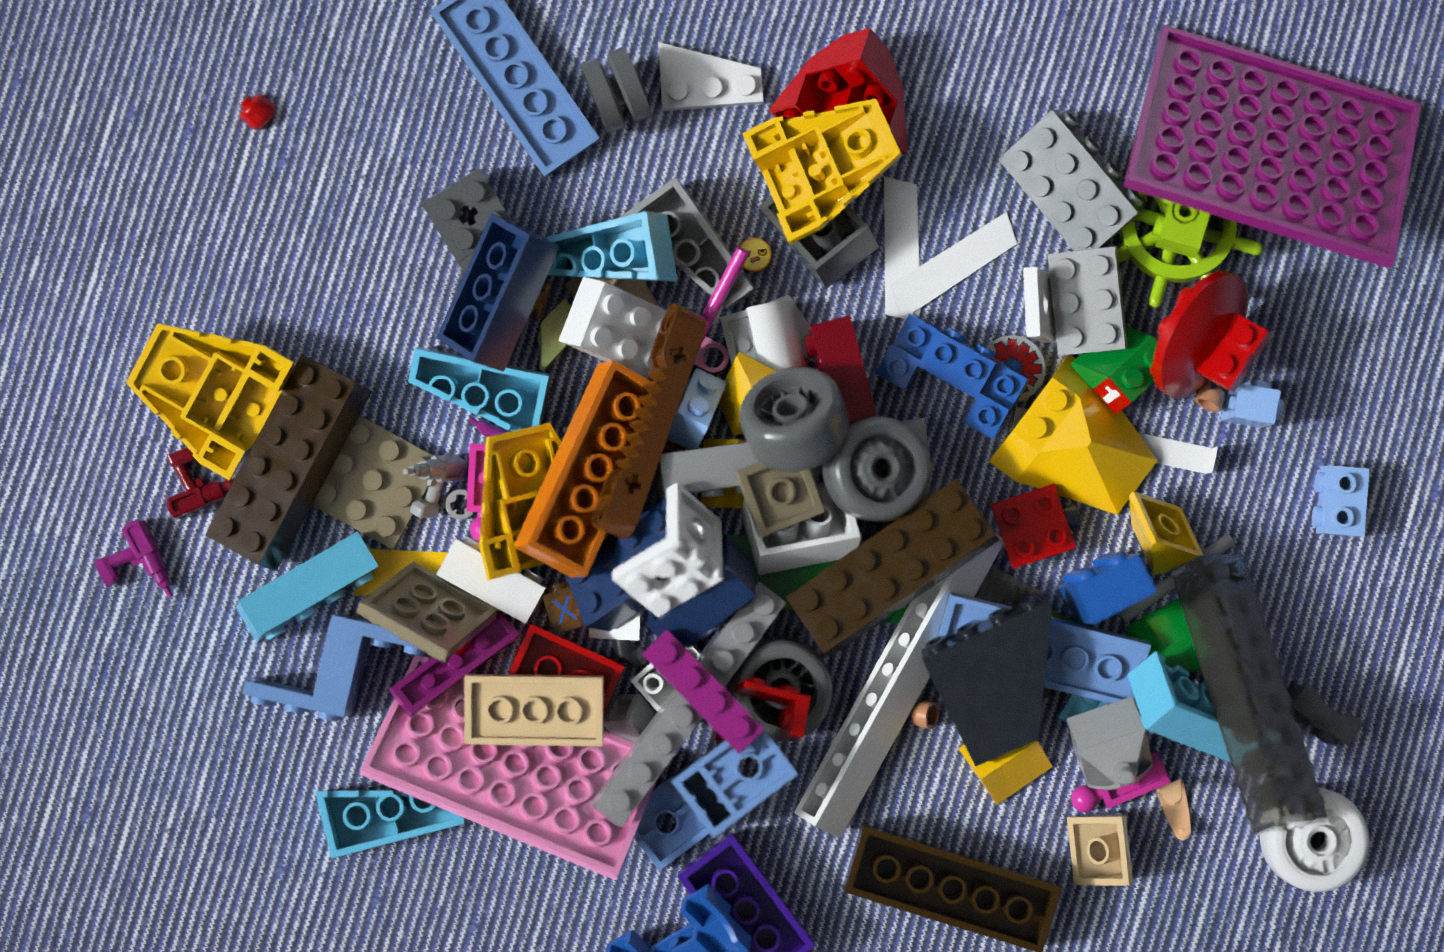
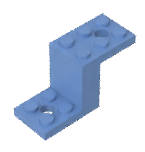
[242,614,428,722]
[634,717,798,871]

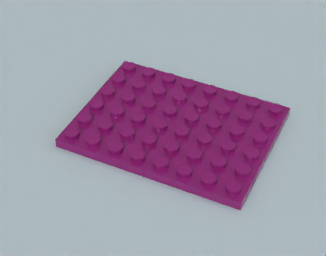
[1123,25,1421,269]

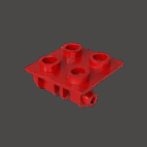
[990,484,1076,569]

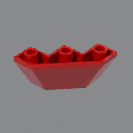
[769,28,908,155]

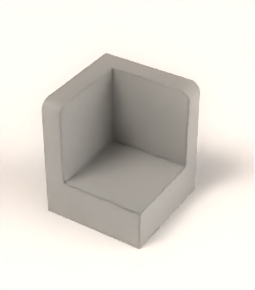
[604,694,656,743]

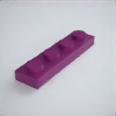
[390,609,520,718]
[642,630,765,755]

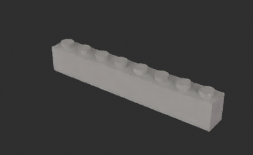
[655,418,930,498]
[589,582,786,827]

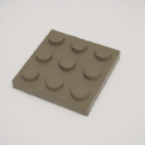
[312,416,433,550]
[357,561,498,662]

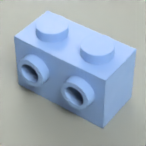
[667,368,727,450]
[1221,380,1284,428]
[1312,465,1370,537]

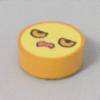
[740,238,771,273]

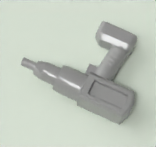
[403,454,467,518]

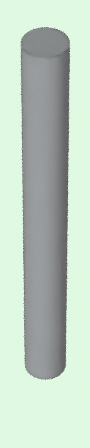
[1118,533,1235,623]

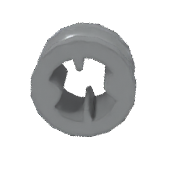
[445,489,475,520]

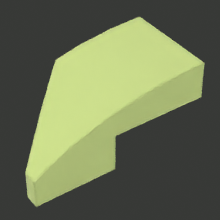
[537,299,572,371]

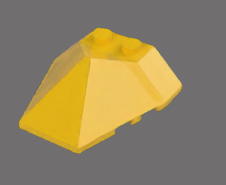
[742,99,902,244]
[126,323,295,480]
[988,355,1158,515]
[479,423,609,580]

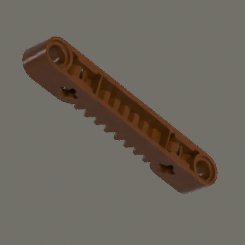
[592,303,707,540]

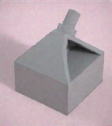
[1066,697,1153,790]

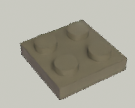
[735,462,825,537]

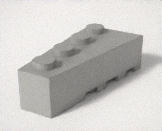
[620,177,757,310]

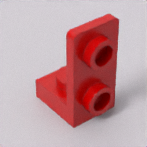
[734,678,810,742]

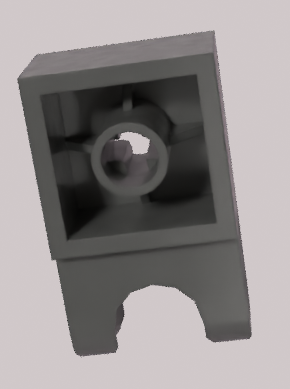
[421,168,512,274]

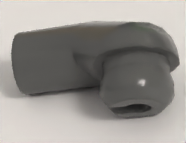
[612,639,649,668]

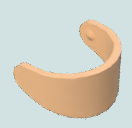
[1157,778,1191,840]

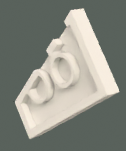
[658,42,763,111]

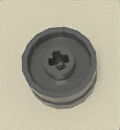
[580,46,652,134]

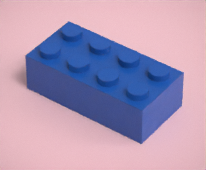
[1057,551,1157,624]

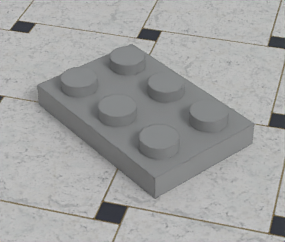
[1047,246,1128,356]

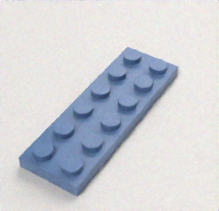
[430,0,600,178]
[938,591,1151,704]

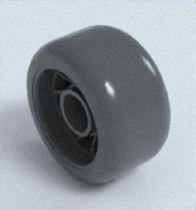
[739,367,849,472]
[822,417,931,521]
[729,636,833,742]

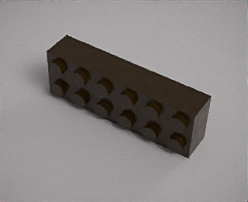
[205,354,372,571]
[786,479,999,657]
[842,822,1062,952]

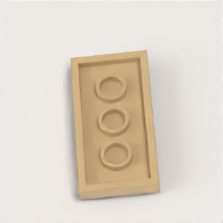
[464,674,604,747]

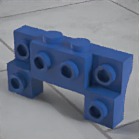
[875,313,1030,439]
[605,884,752,952]

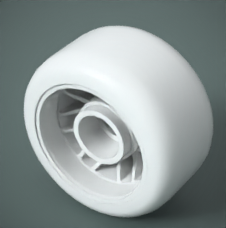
[1260,786,1369,892]

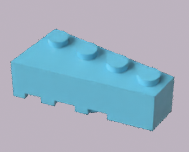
[544,211,678,281]
[408,347,552,431]
[236,531,379,643]
[1128,651,1269,766]
[315,790,470,858]

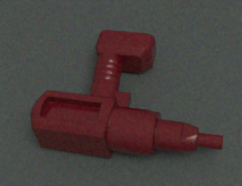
[167,447,235,519]

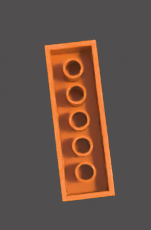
[513,360,652,578]

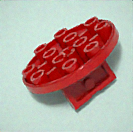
[1150,270,1272,399]

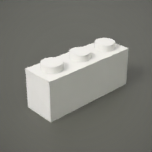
[436,537,548,624]

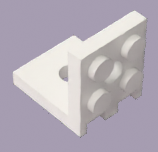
[1023,267,1122,343]
[612,482,723,617]

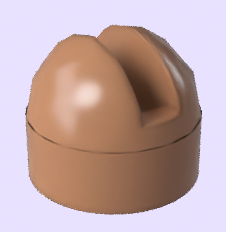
[1195,383,1225,412]
[910,701,939,729]

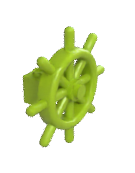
[1118,191,1263,308]

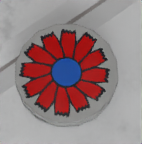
[987,335,1046,402]

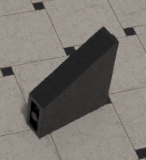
[921,592,1052,767]

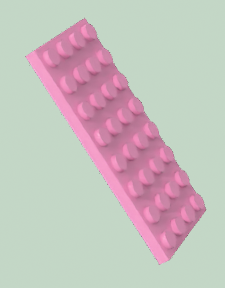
[360,655,659,881]

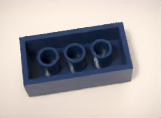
[436,213,560,372]
[566,499,669,632]

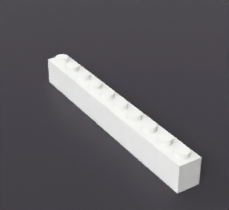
[794,534,1003,838]

